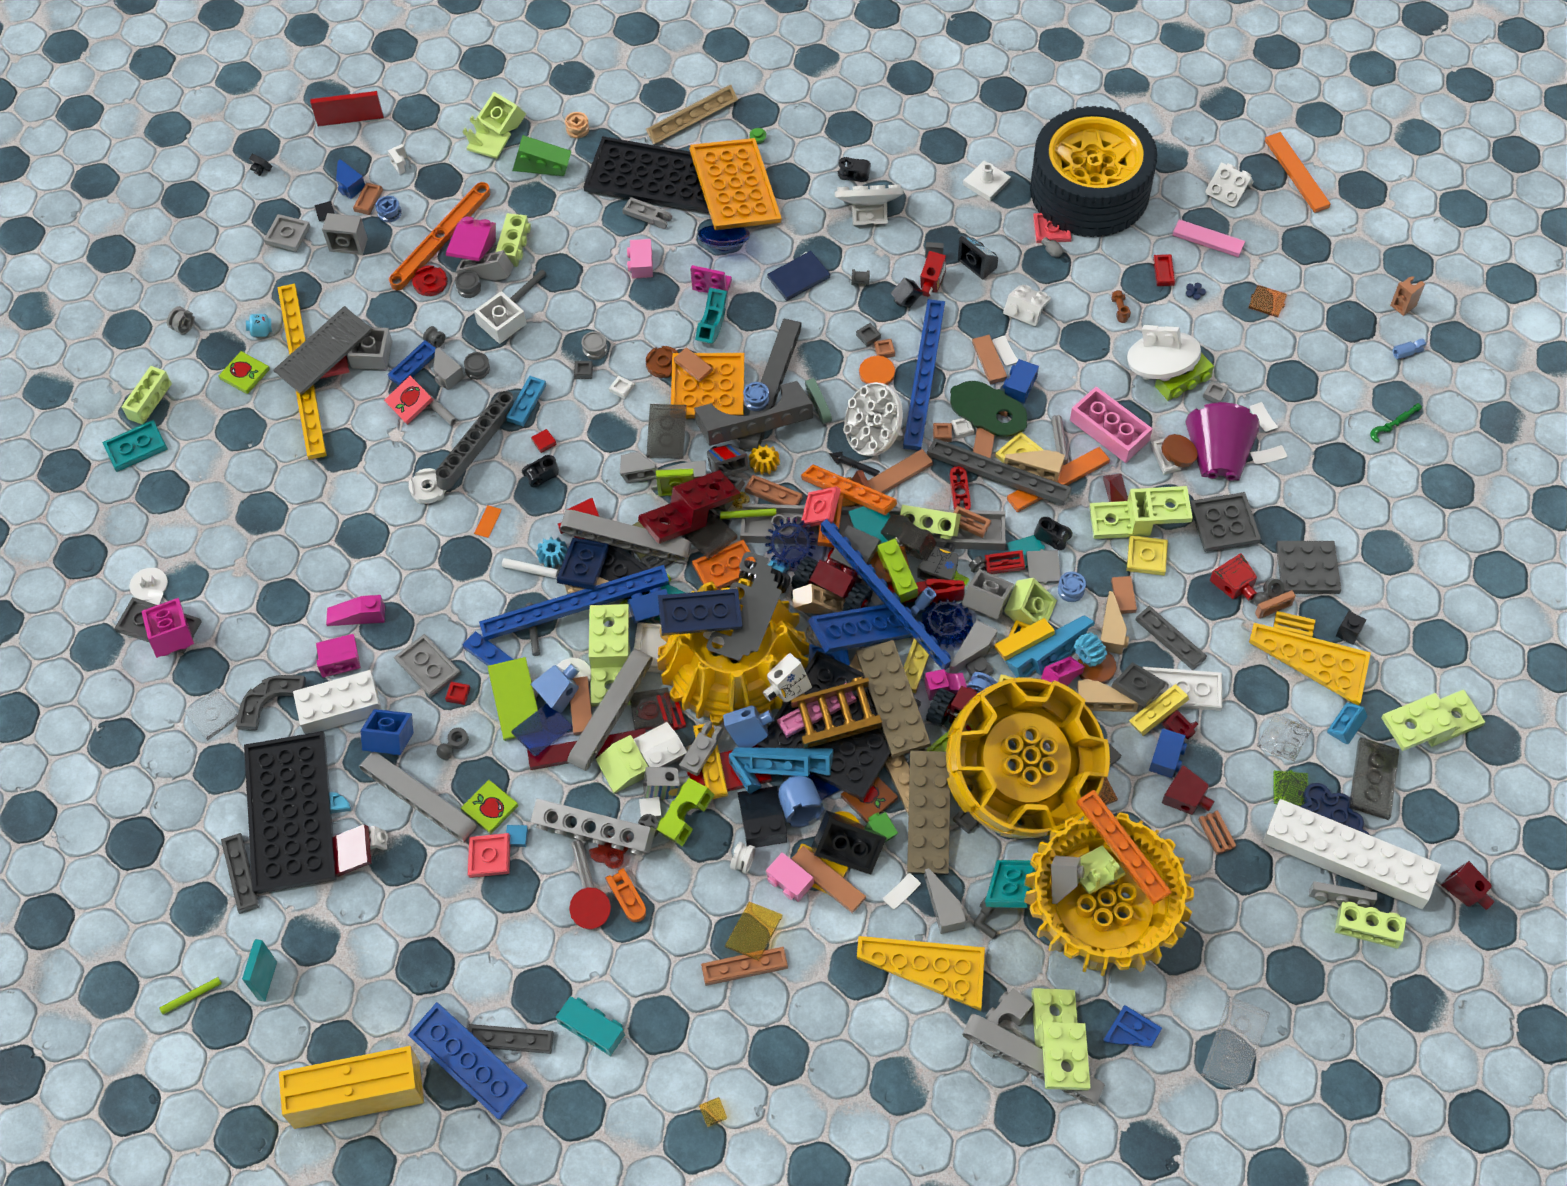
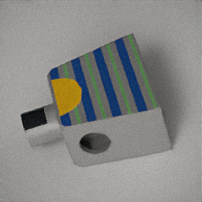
[643,767,690,800]

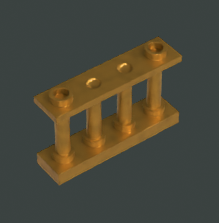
[791,677,882,749]

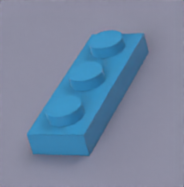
[506,375,546,427]

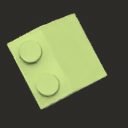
[477,92,526,135]
[1004,578,1057,625]
[596,735,648,794]

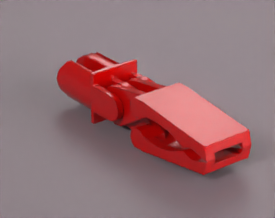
[888,579,965,606]

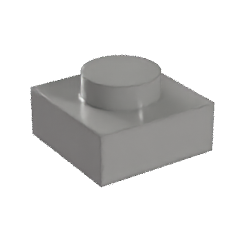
[1203,380,1228,403]

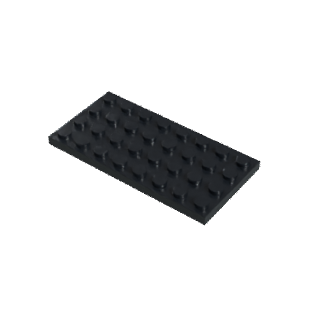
[583,136,710,214]
[244,731,337,894]

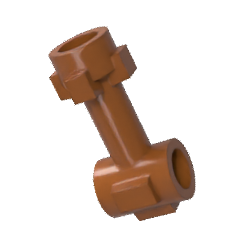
[1111,290,1131,323]

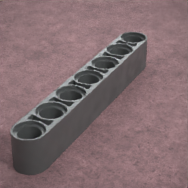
[436,391,514,490]

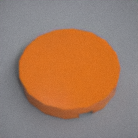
[859,356,895,385]

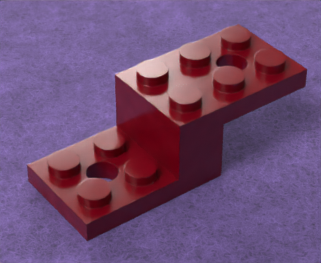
[638,470,741,544]

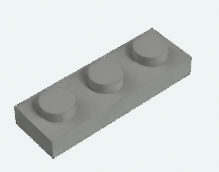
[1309,881,1377,908]

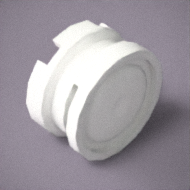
[730,842,756,874]

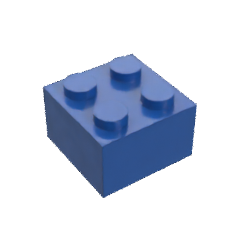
[360,709,414,755]

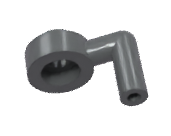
[974,897,997,939]

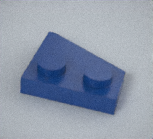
[1103,1005,1162,1048]

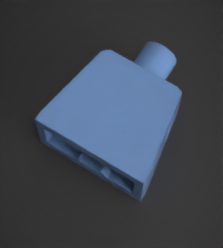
[531,663,580,713]
[723,705,774,748]

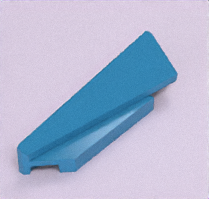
[1004,615,1095,678]

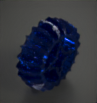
[765,517,816,568]
[921,598,973,649]

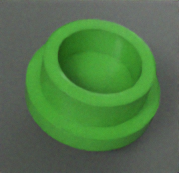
[749,128,766,144]

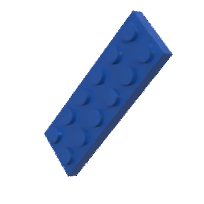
[808,603,913,653]
[408,1002,529,1120]

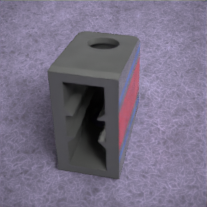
[707,444,749,477]

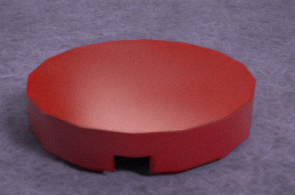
[412,265,448,296]
[569,887,611,929]

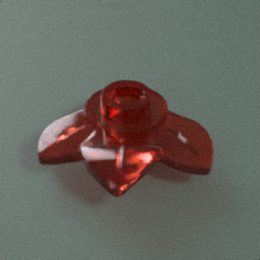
[589,835,629,869]

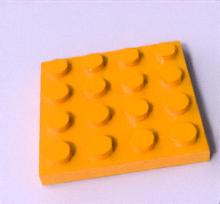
[670,353,745,419]

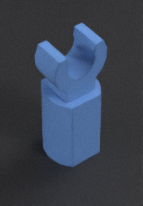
[1393,338,1426,360]
[910,587,936,617]

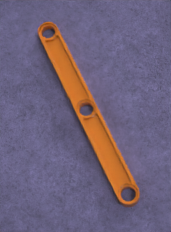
[389,182,490,290]

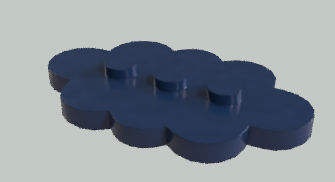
[1301,783,1371,836]

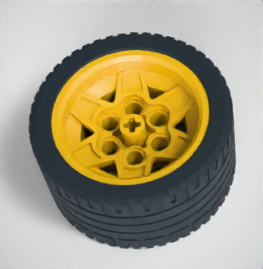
[1030,106,1157,237]

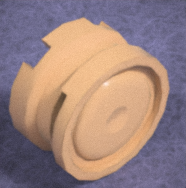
[565,112,589,138]

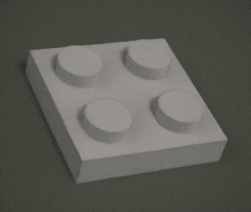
[264,214,310,252]

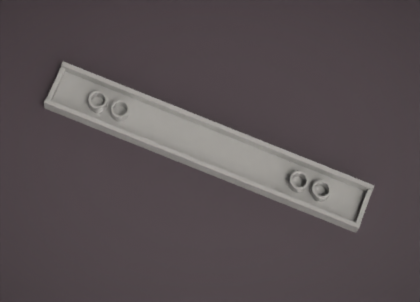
[740,504,1006,550]

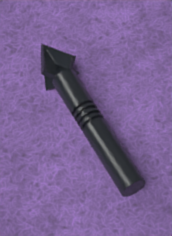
[829,451,880,477]

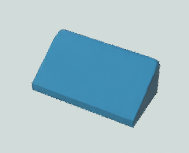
[1327,703,1367,744]
[729,752,762,794]

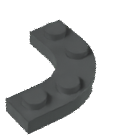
[236,675,306,730]

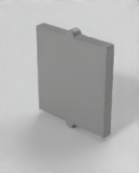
[1026,549,1061,585]

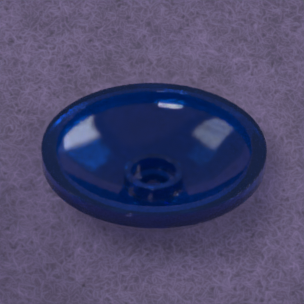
[698,225,750,252]

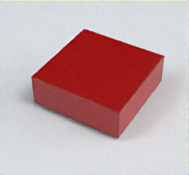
[531,429,557,453]
[445,682,470,705]

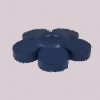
[1185,283,1206,300]

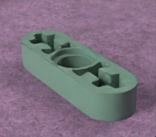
[805,378,832,424]

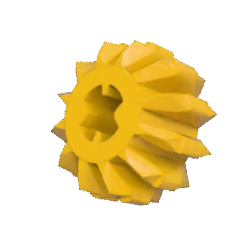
[749,444,780,475]

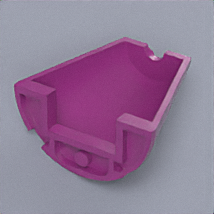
[1185,402,1260,481]

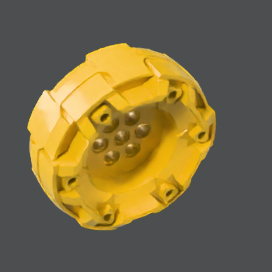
[946,677,1110,839]

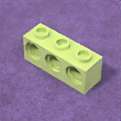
[495,213,531,267]
[122,366,172,425]
[898,505,961,540]
[1335,902,1406,949]

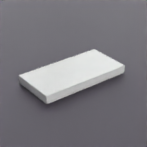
[1143,667,1222,711]

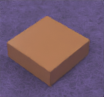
[874,339,895,358]
[933,423,952,442]

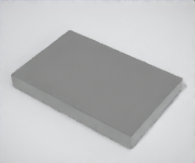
[394,634,461,698]

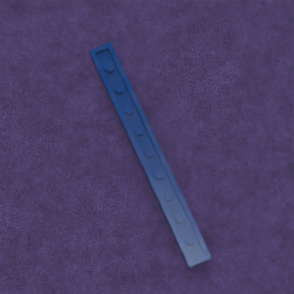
[903,299,945,451]
[820,519,951,670]
[479,565,670,641]

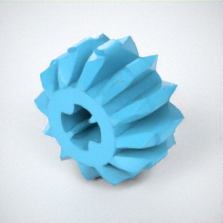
[536,536,568,568]
[1074,632,1107,667]

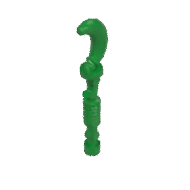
[1370,403,1422,443]

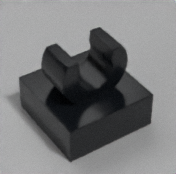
[249,153,273,176]

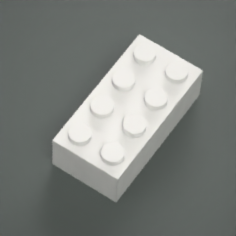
[293,670,382,734]

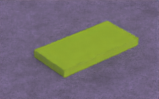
[487,657,543,741]

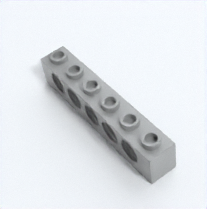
[530,799,656,855]

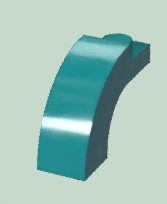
[695,287,728,343]

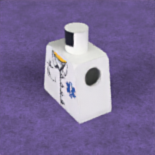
[763,653,812,702]

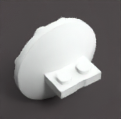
[835,184,904,225]
[1127,325,1201,381]
[843,382,905,456]

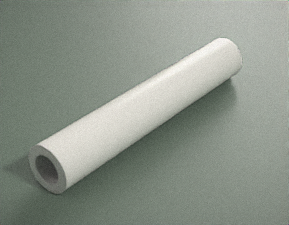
[502,558,559,579]

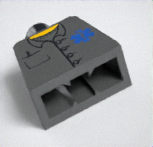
[917,542,958,581]

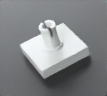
[963,161,1011,202]

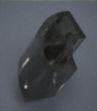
[881,514,937,561]

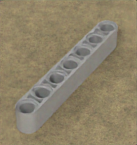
[560,510,692,563]
[567,649,653,771]
[359,752,477,842]
[962,1014,1105,1106]

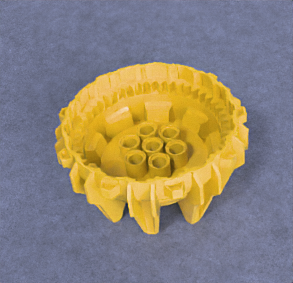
[657,578,809,726]
[1024,812,1194,976]

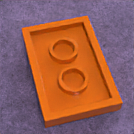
[692,539,756,590]

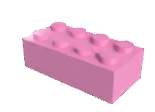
[1070,387,1153,463]

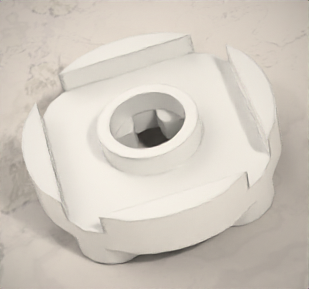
[409,468,446,504]

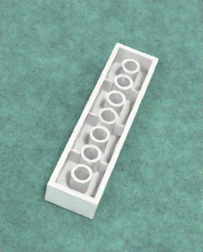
[1262,799,1441,909]

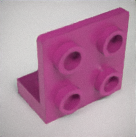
[690,265,732,293]
[316,634,361,678]

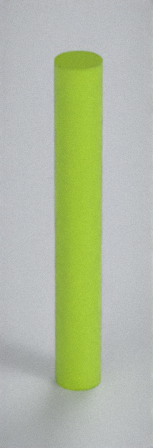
[720,508,776,519]
[159,977,222,1015]

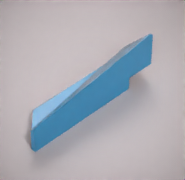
[732,747,833,776]

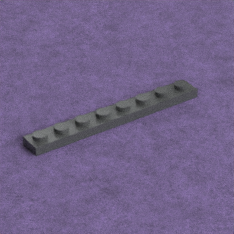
[927,438,1072,506]

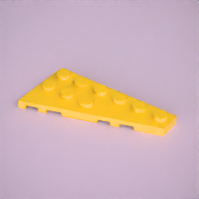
[1249,623,1371,706]
[857,936,985,1011]

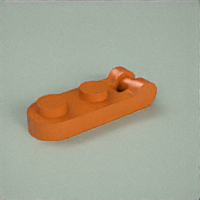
[605,868,646,922]

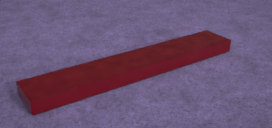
[527,728,646,770]

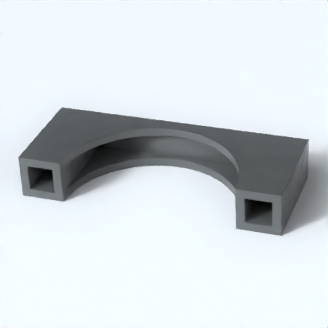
[694,381,813,446]

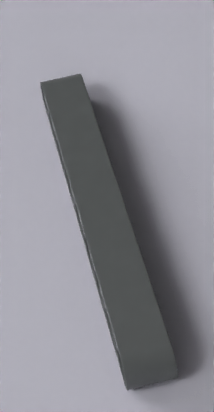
[739,318,802,451]

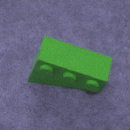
[512,135,571,176]

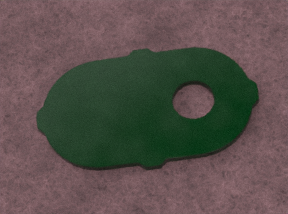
[950,381,1027,437]

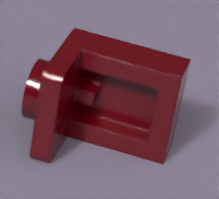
[1162,710,1198,739]

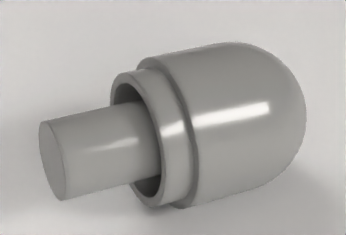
[1041,237,1063,258]

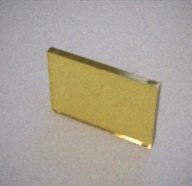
[725,901,783,961]

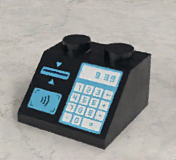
[958,236,998,280]

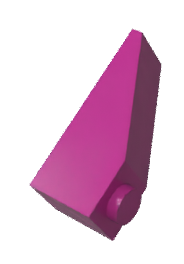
[326,595,385,626]

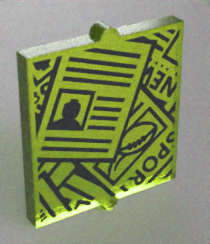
[1273,770,1308,807]

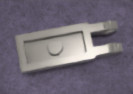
[623,197,673,229]
[679,721,723,776]

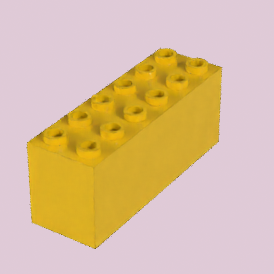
[279,1046,424,1129]

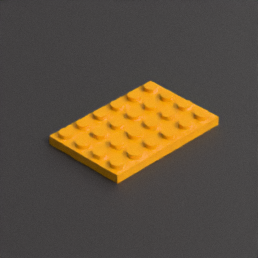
[689,138,782,230]

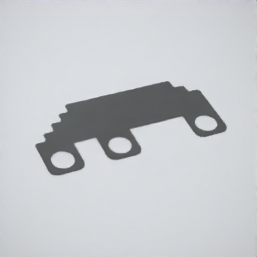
[706,552,782,660]

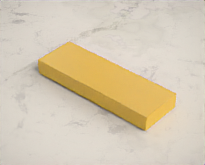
[994,618,1055,661]

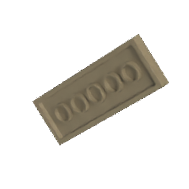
[856,640,931,758]
[907,751,950,875]

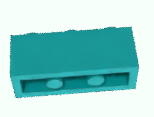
[556,996,625,1057]

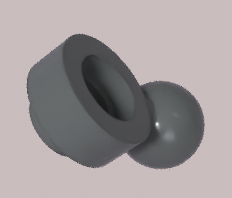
[1253,578,1284,606]
[436,727,469,759]

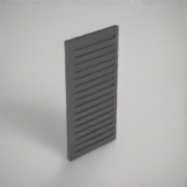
[273,306,373,395]

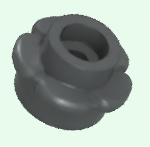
[969,556,986,573]

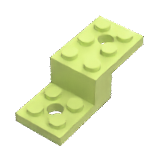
[1089,486,1193,539]
[589,604,631,706]
[1381,689,1485,751]
[1031,988,1091,1090]

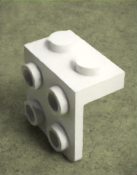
[1205,162,1254,207]
[1003,285,1051,326]

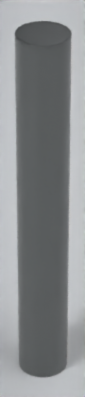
[510,270,546,303]
[526,603,540,656]

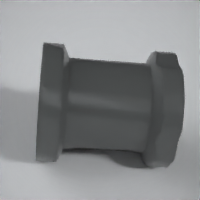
[851,269,870,286]

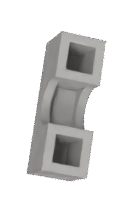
[972,988,1033,1058]

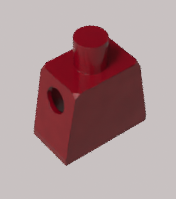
[1162,765,1215,815]
[1441,861,1495,910]

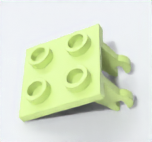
[462,115,511,159]
[1079,846,1126,894]

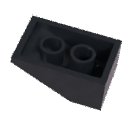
[737,786,787,848]
[811,810,886,875]

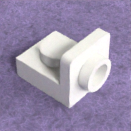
[388,144,407,175]
[369,826,388,851]

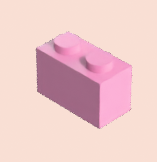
[627,239,653,278]
[766,852,814,902]

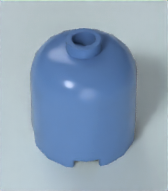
[778,776,825,827]

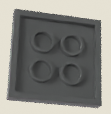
[1190,492,1261,552]
[1276,541,1341,594]

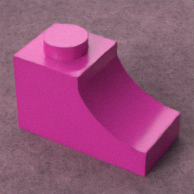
[1041,656,1085,686]
[924,669,967,701]

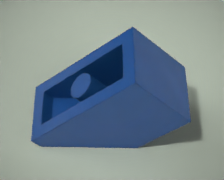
[336,159,365,199]

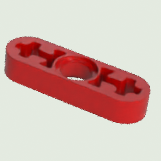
[949,466,971,510]

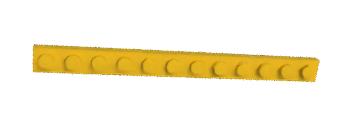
[277,283,327,460]

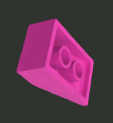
[446,217,496,261]
[141,598,194,658]

